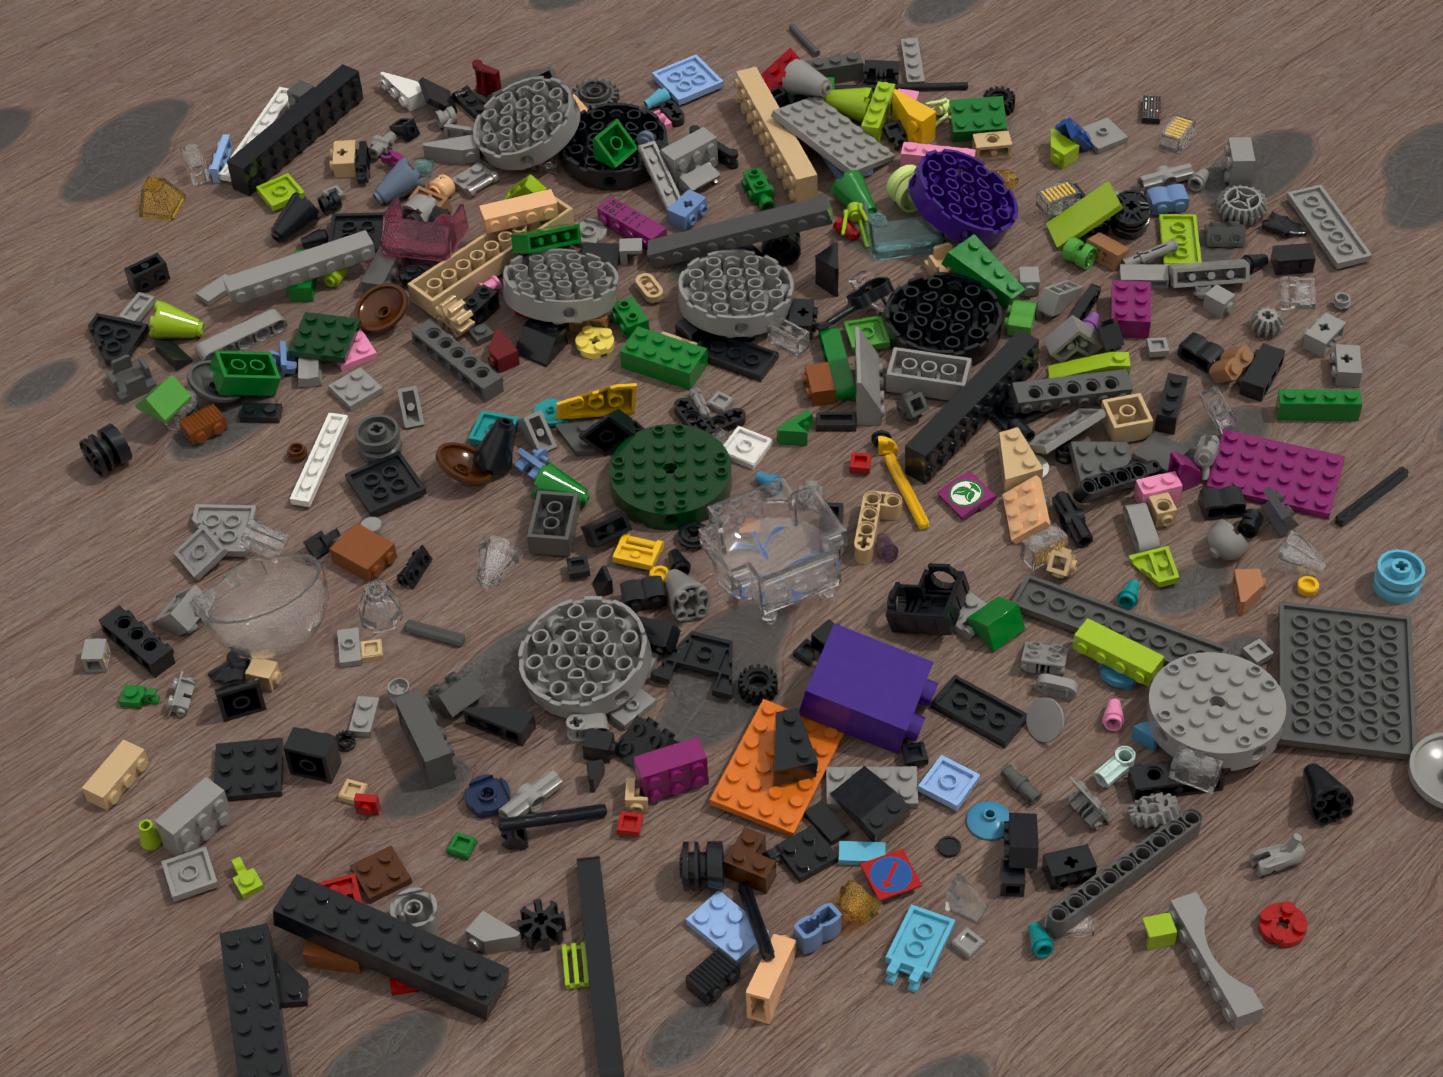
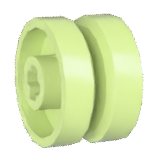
[886,165,918,213]

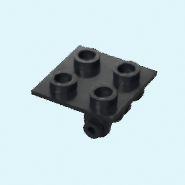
[863,60,900,84]

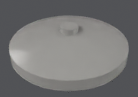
[1408,732,1443,809]

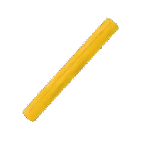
[885,453,930,530]

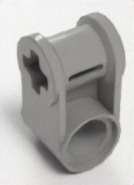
[566,713,610,743]

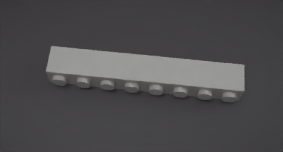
[223,230,376,306]

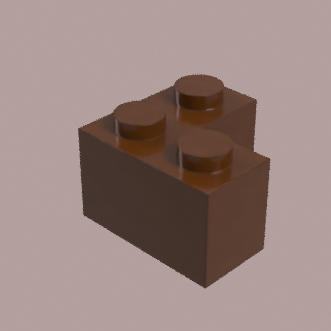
[724,827,777,894]

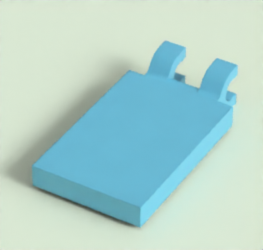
[885,904,956,993]

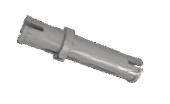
[1122,239,1179,265]

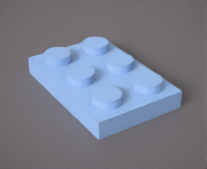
[686,890,770,963]

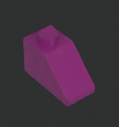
[1168,451,1201,492]

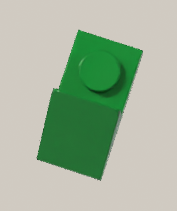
[776,410,813,446]

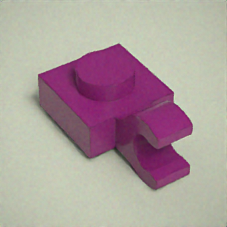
[381,150,408,168]

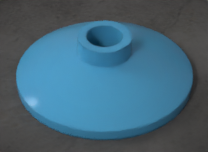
[966,801,1009,841]

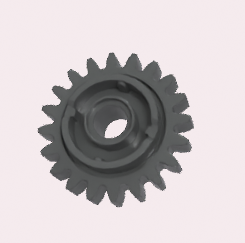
[571,78,620,111]

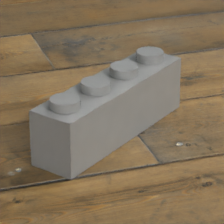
[1168,259,1250,288]

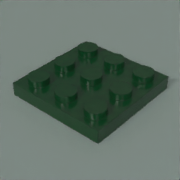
[288,312,361,363]

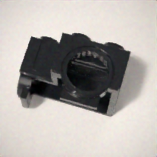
[885,563,970,635]

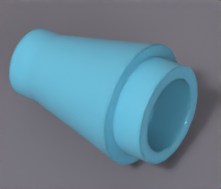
[643,88,671,110]

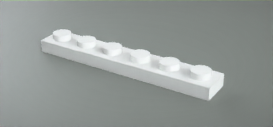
[290,413,349,507]

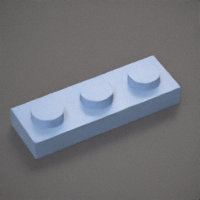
[209,134,233,183]

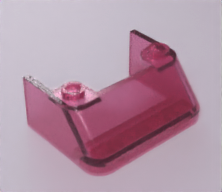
[380,196,469,262]

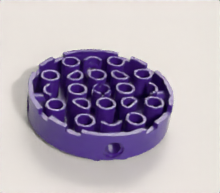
[908,149,1018,246]

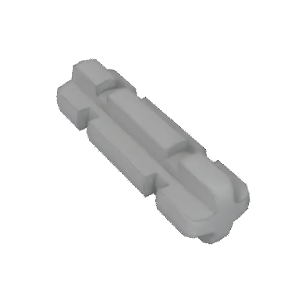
[689,387,711,419]

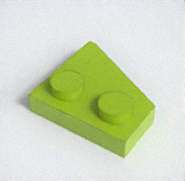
[1129,546,1180,588]

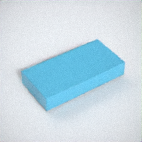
[839,841,886,865]

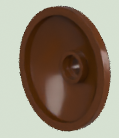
[354,283,408,333]
[435,442,493,485]

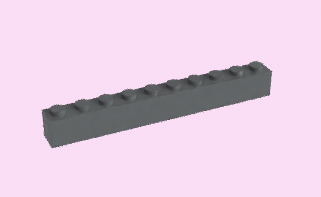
[647,195,833,269]

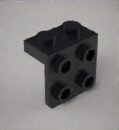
[616,715,680,768]

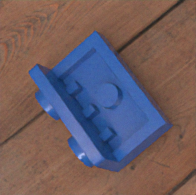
[1055,117,1091,151]

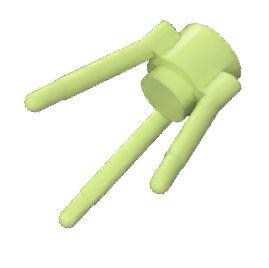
[925,98,949,127]

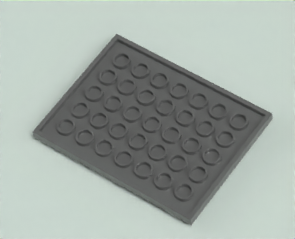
[1278,601,1417,760]

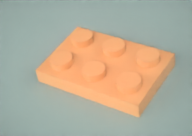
[1002,475,1050,544]

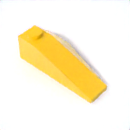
[556,383,637,419]

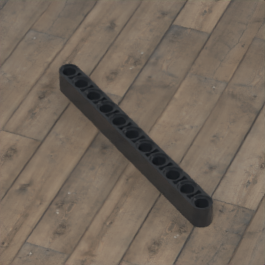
[577,856,625,1077]

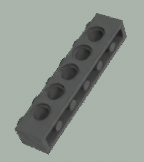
[411,319,504,403]
[1008,369,1133,414]

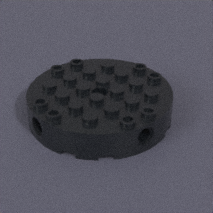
[560,103,668,190]
[885,272,1002,365]

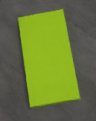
[1046,181,1123,251]
[1158,214,1202,265]

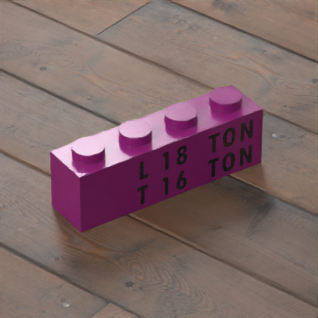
[597,197,667,250]

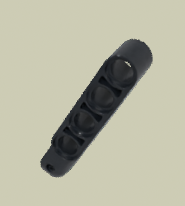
[1073,460,1162,504]

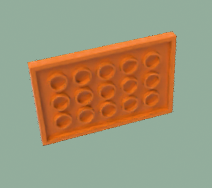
[709,699,845,837]

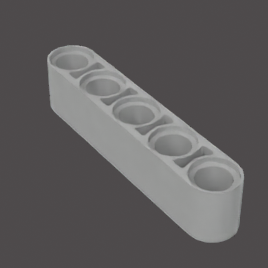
[195,309,287,361]

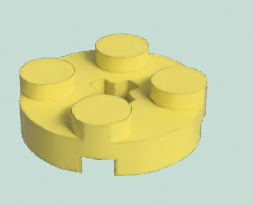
[575,325,614,359]

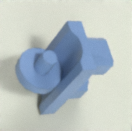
[270,341,297,379]
[514,448,550,482]

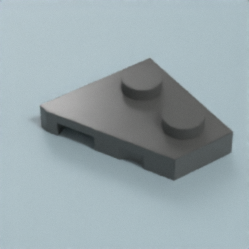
[556,421,596,457]

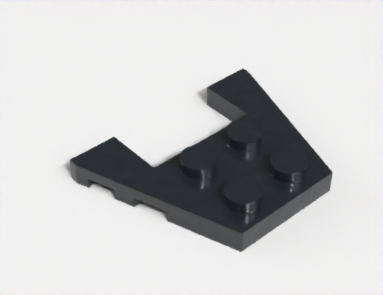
[650,631,733,700]

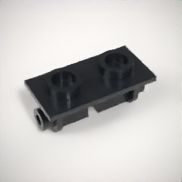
[397,545,433,589]

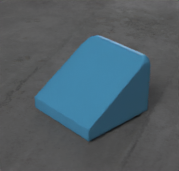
[1132,721,1158,751]

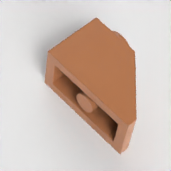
[1232,569,1266,616]

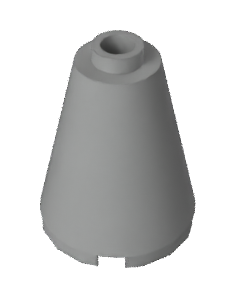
[782,59,832,97]

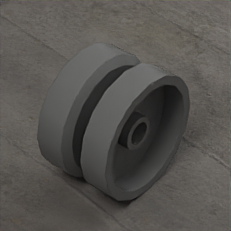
[355,414,402,464]

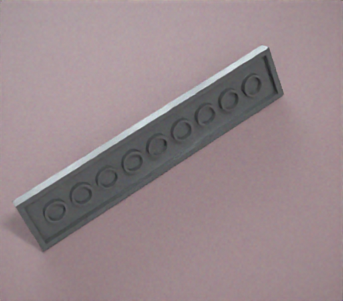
[1012,574,1229,666]

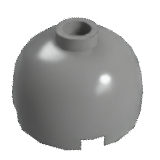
[1207,519,1249,561]

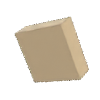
[360,639,384,663]
[338,779,369,805]

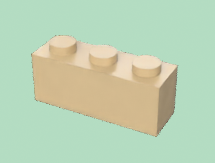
[82,740,149,811]

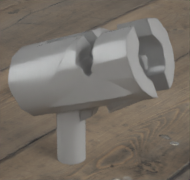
[1194,435,1220,480]
[1250,833,1306,877]

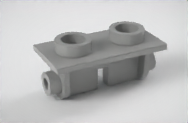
[166,670,195,717]

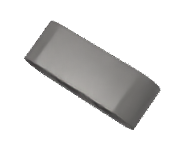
[1123,503,1160,553]

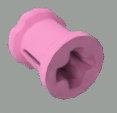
[477,275,502,291]

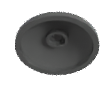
[187,360,243,403]

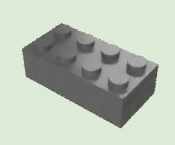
[394,689,457,789]

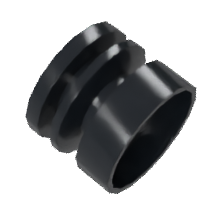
[1109,190,1151,240]
[762,232,801,267]
[79,423,132,477]
[679,841,724,891]

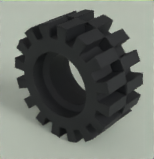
[983,86,1015,116]
[738,664,778,706]

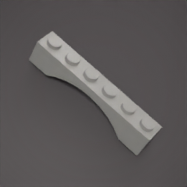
[1167,892,1264,1030]

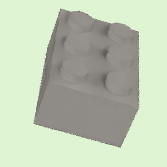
[661,127,718,187]
[155,777,233,856]

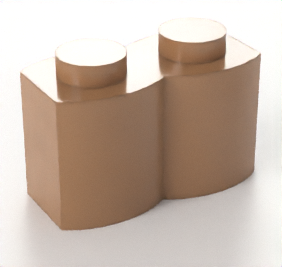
[1209,345,1254,383]

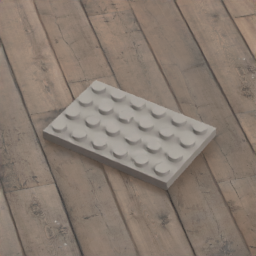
[771,96,895,173]

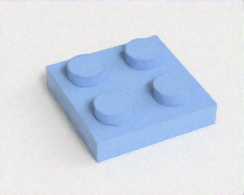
[918,755,980,811]

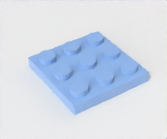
[652,55,724,105]

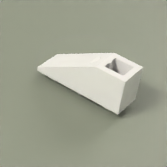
[380,72,427,112]

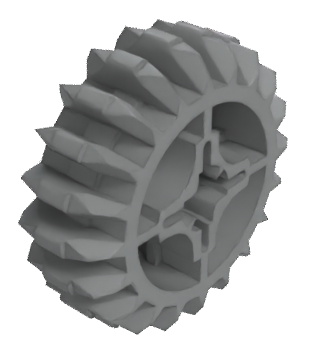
[1216,184,1268,227]

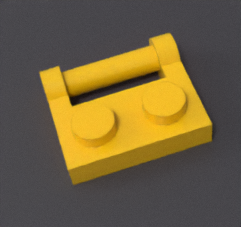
[612,533,664,571]

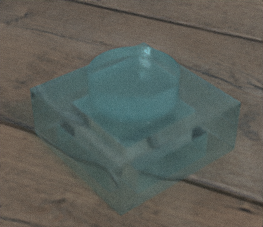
[413,159,434,177]

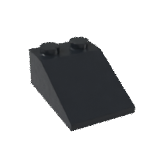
[830,766,911,842]

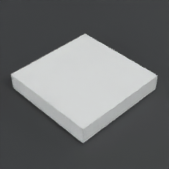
[724,426,773,470]

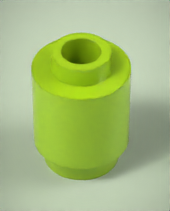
[322,267,348,287]

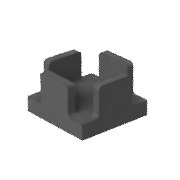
[105,354,157,404]

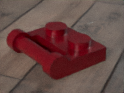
[472,60,502,97]

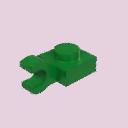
[119,685,160,708]

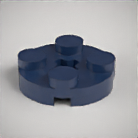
[465,774,511,818]

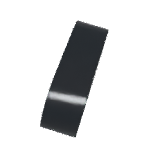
[661,100,685,127]

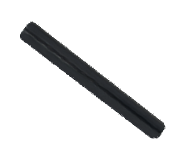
[1335,467,1409,526]
[497,804,607,832]
[738,881,775,961]

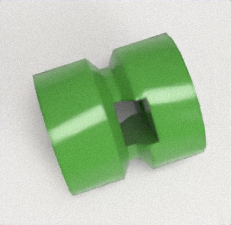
[1062,237,1098,270]

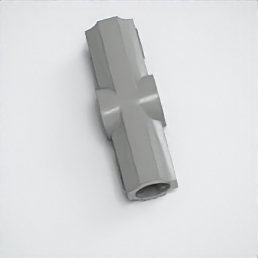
[1137,163,1194,192]
[498,770,563,818]

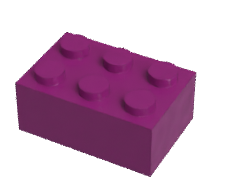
[1110,280,1151,339]
[634,737,709,803]

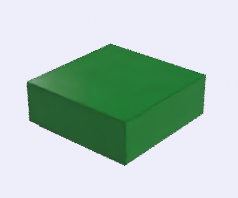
[447,832,478,861]

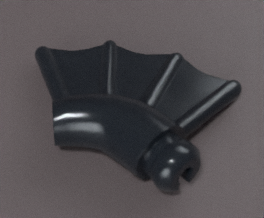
[1261,211,1307,239]
[208,651,251,684]

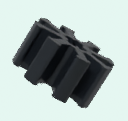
[517,899,566,952]

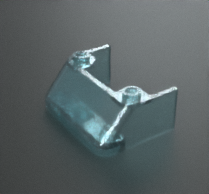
[862,202,945,260]

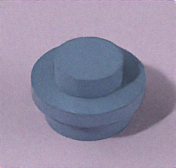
[636,130,654,145]

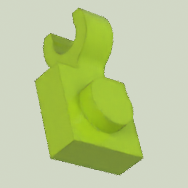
[231,856,264,900]

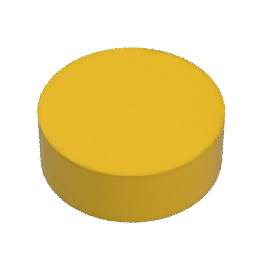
[649,566,670,586]
[1296,576,1319,597]

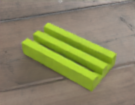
[562,942,590,990]

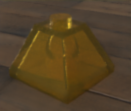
[139,177,186,221]

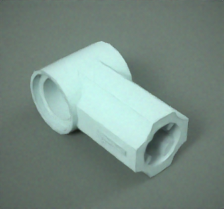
[1093,746,1135,788]

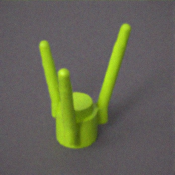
[841,202,869,248]

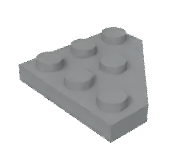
[192,504,258,557]

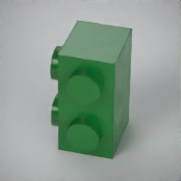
[610,297,650,339]

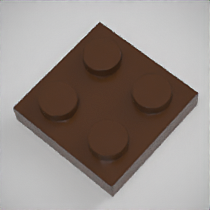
[350,845,412,904]

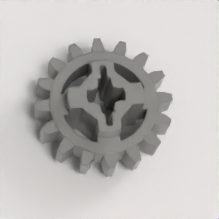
[1128,792,1180,828]

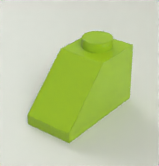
[1049,129,1079,169]
[504,174,546,200]

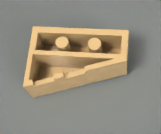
[998,427,1043,493]

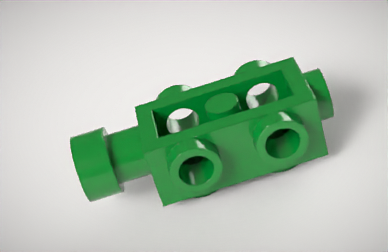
[741,168,775,211]

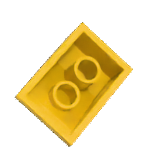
[892,89,936,144]

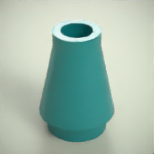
[1117,579,1140,609]
[1028,922,1054,958]

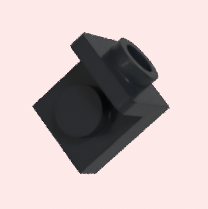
[389,118,420,142]

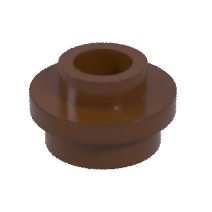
[287,442,307,461]

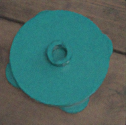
[533,399,571,429]

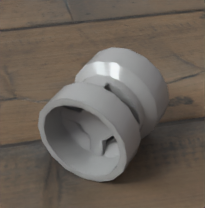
[434,106,457,129]
[388,677,410,707]

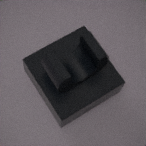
[501,829,529,851]

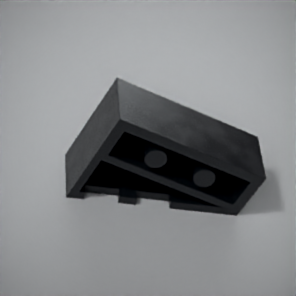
[773,708,818,787]

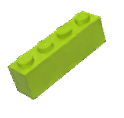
[861,82,895,143]
[1073,618,1165,687]

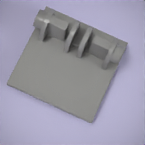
[1020,641,1068,676]
[1067,776,1110,830]

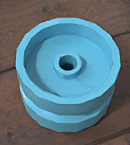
[1373,549,1425,604]

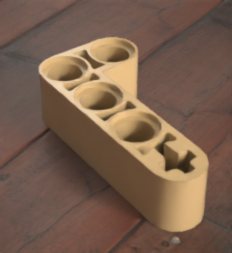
[854,491,902,564]

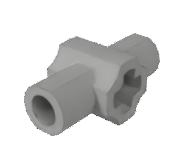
[368,131,397,159]

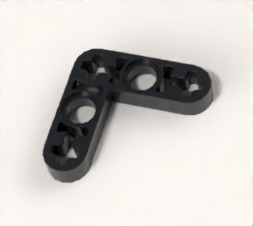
[674,398,746,437]

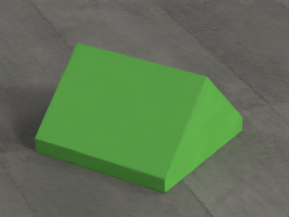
[135,375,192,423]

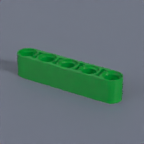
[818,327,856,401]

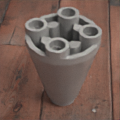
[665,569,711,621]

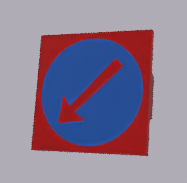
[860,849,922,901]

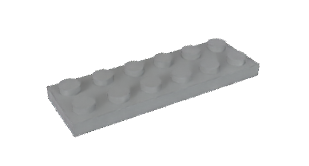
[1286,185,1372,269]

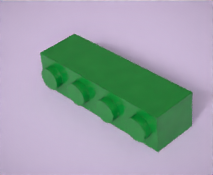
[511,224,581,254]
[1275,389,1362,421]

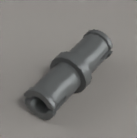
[1000,764,1042,805]

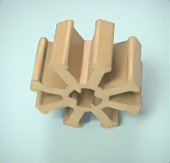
[434,295,475,338]

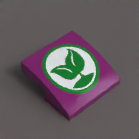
[937,472,997,521]

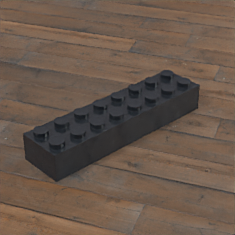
[219,923,292,1077]

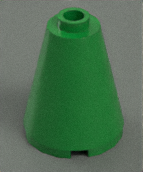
[830,170,877,221]
[531,461,590,508]

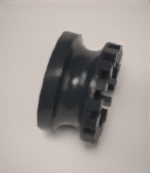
[335,730,356,752]

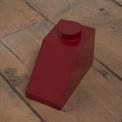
[488,328,520,373]

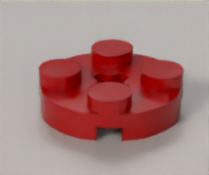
[1258,901,1308,948]

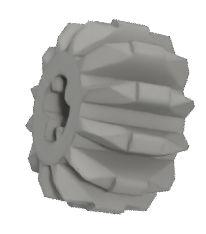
[1249,306,1284,338]

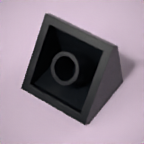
[815,243,839,297]

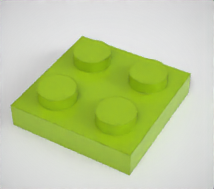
[256,173,306,212]

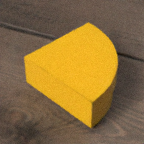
[878,436,898,455]

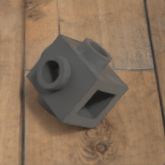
[895,391,929,421]

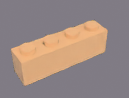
[479,189,558,234]

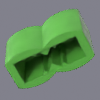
[1004,299,1037,336]

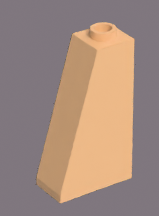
[746,934,797,1024]

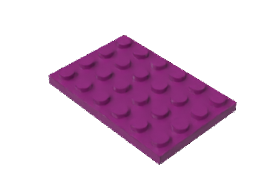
[1206,429,1345,520]

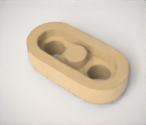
[635,273,663,303]

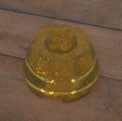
[835,880,883,926]

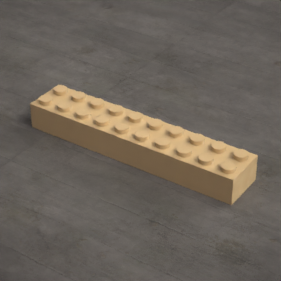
[734,67,817,203]
[408,196,574,318]

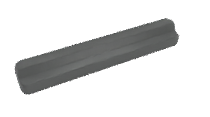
[405,619,465,647]

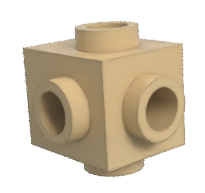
[1045,547,1078,579]

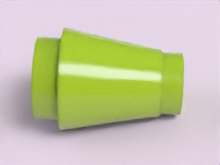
[139,819,162,851]

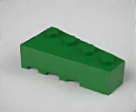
[941,234,1025,310]

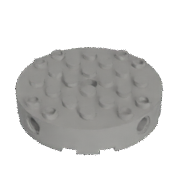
[473,76,580,170]
[503,249,618,325]
[678,249,794,338]
[518,596,652,718]
[1147,652,1286,771]

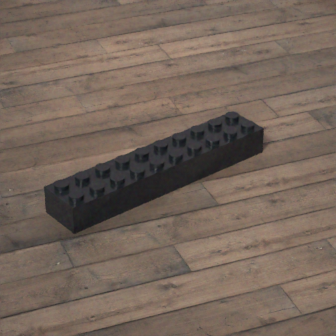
[227,64,364,197]
[905,330,1040,484]
[273,874,509,1021]

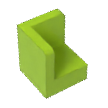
[1142,912,1177,950]

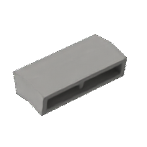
[1119,264,1169,289]
[298,357,322,387]

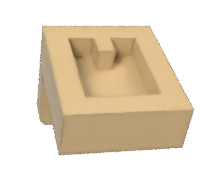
[625,778,649,814]

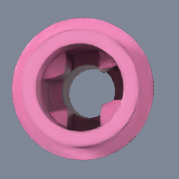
[1102,699,1125,731]

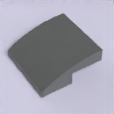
[1133,432,1190,473]

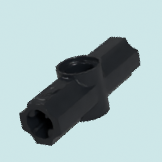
[1052,491,1093,548]

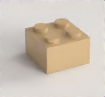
[1101,393,1153,442]

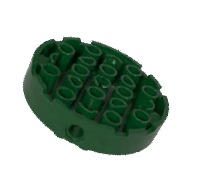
[609,424,732,530]

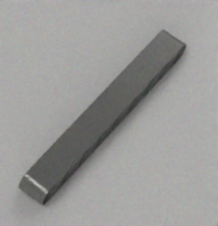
[1046,808,1203,936]

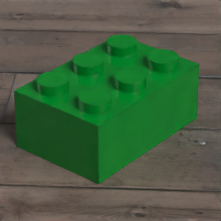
[948,96,1007,142]
[209,351,281,396]

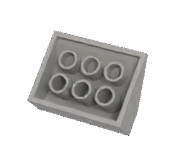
[855,327,885,425]

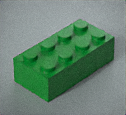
[620,326,708,390]

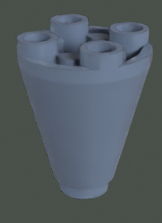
[372,157,425,205]

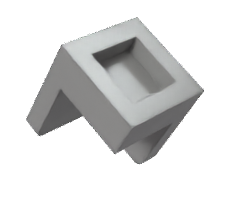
[619,238,643,265]

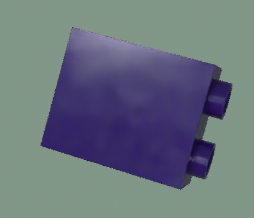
[799,623,938,754]

